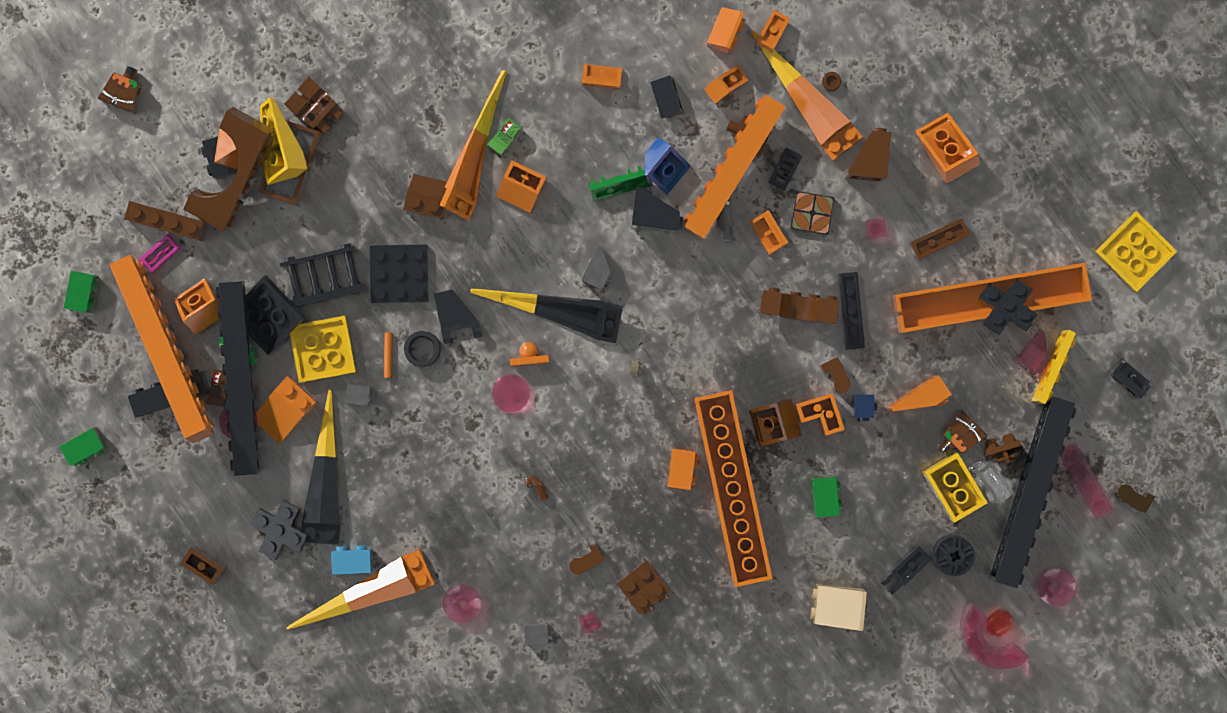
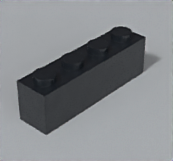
[128,369,210,418]

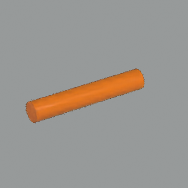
[384,333,392,378]

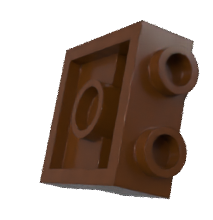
[616,560,670,615]

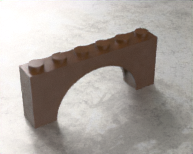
[183,107,274,232]

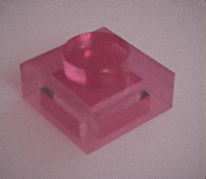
[865,217,888,240]

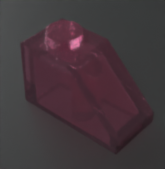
[1015,330,1048,375]

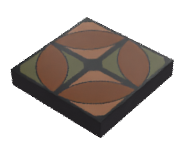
[790,191,835,235]

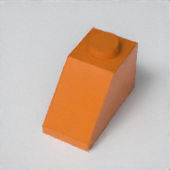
[704,65,749,104]

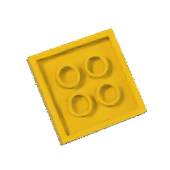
[1095,211,1177,292]
[290,316,356,383]

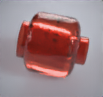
[985,609,1015,637]

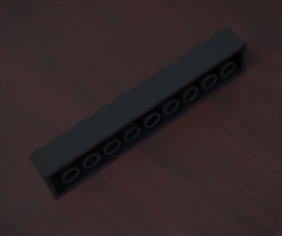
[989,396,1076,588]

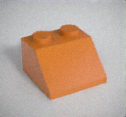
[173,278,221,335]

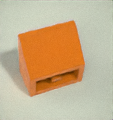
[706,7,746,54]
[496,160,547,213]

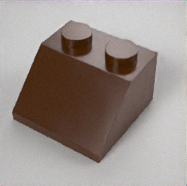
[403,174,447,220]
[749,398,802,447]

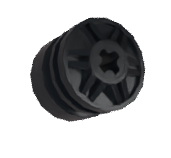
[930,534,975,577]

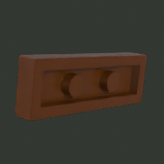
[910,218,971,260]

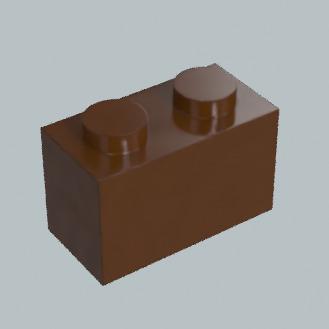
[180,546,226,585]

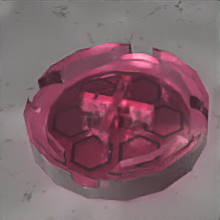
[492,374,530,412]

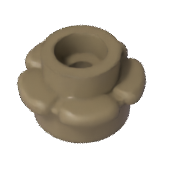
[629,359,643,377]

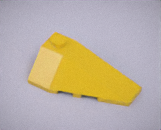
[260,97,307,184]

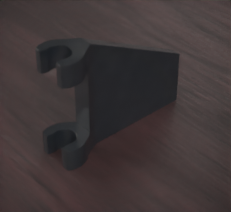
[434,290,482,344]

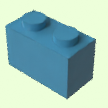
[331,545,373,575]

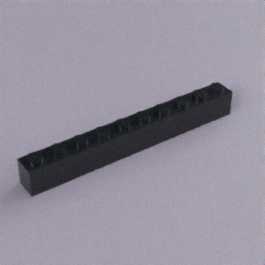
[216,281,260,476]

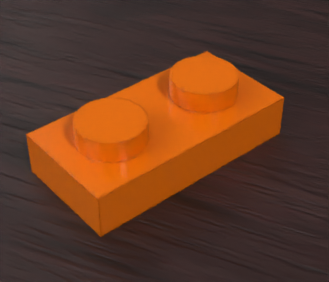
[755,10,790,52]

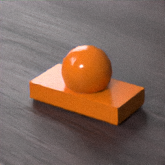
[510,342,549,367]

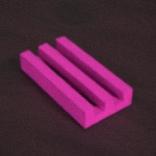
[139,234,181,274]

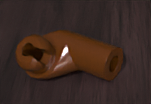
[525,475,549,501]

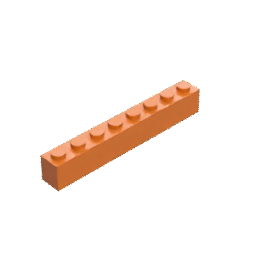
[683,95,786,240]

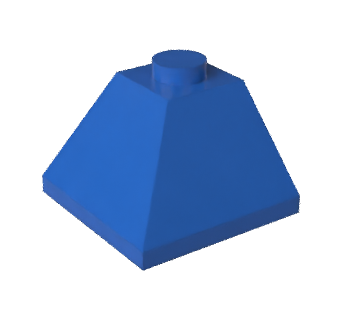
[644,137,691,195]

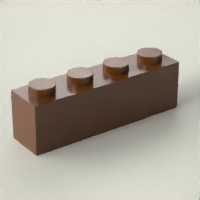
[124,201,207,241]

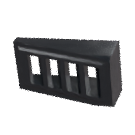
[768,148,803,191]

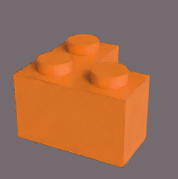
[794,393,845,436]

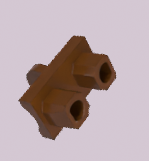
[985,433,1021,467]

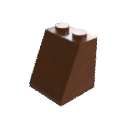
[844,128,891,182]

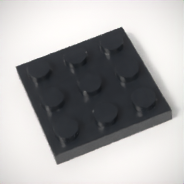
[370,244,429,303]
[246,275,306,355]

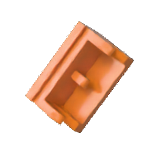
[582,64,622,89]
[749,210,788,255]

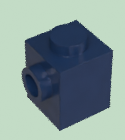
[853,394,878,422]

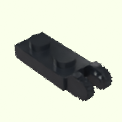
[881,545,932,595]

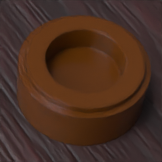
[822,72,841,92]

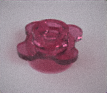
[578,611,600,633]

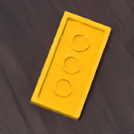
[1031,330,1076,404]

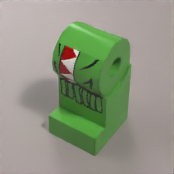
[487,118,522,156]

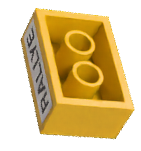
[922,453,987,523]

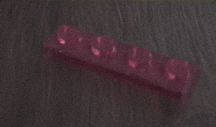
[1060,442,1113,519]

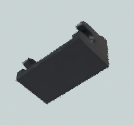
[650,75,684,119]
[1108,358,1152,399]

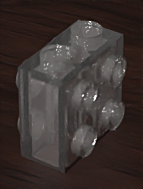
[970,460,1014,504]

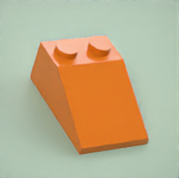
[915,113,979,184]
[886,375,952,411]
[255,376,318,444]

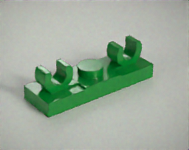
[589,166,649,201]

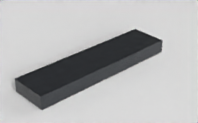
[838,272,865,350]

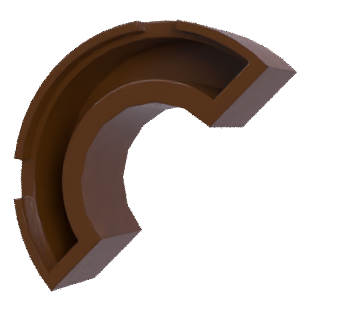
[760,287,840,324]

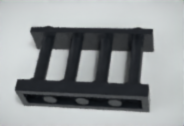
[280,243,367,308]

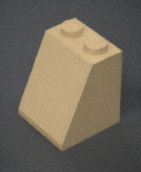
[810,584,867,631]

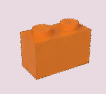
[667,448,699,490]

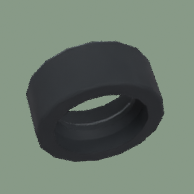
[404,331,441,367]

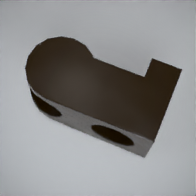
[1114,484,1155,513]

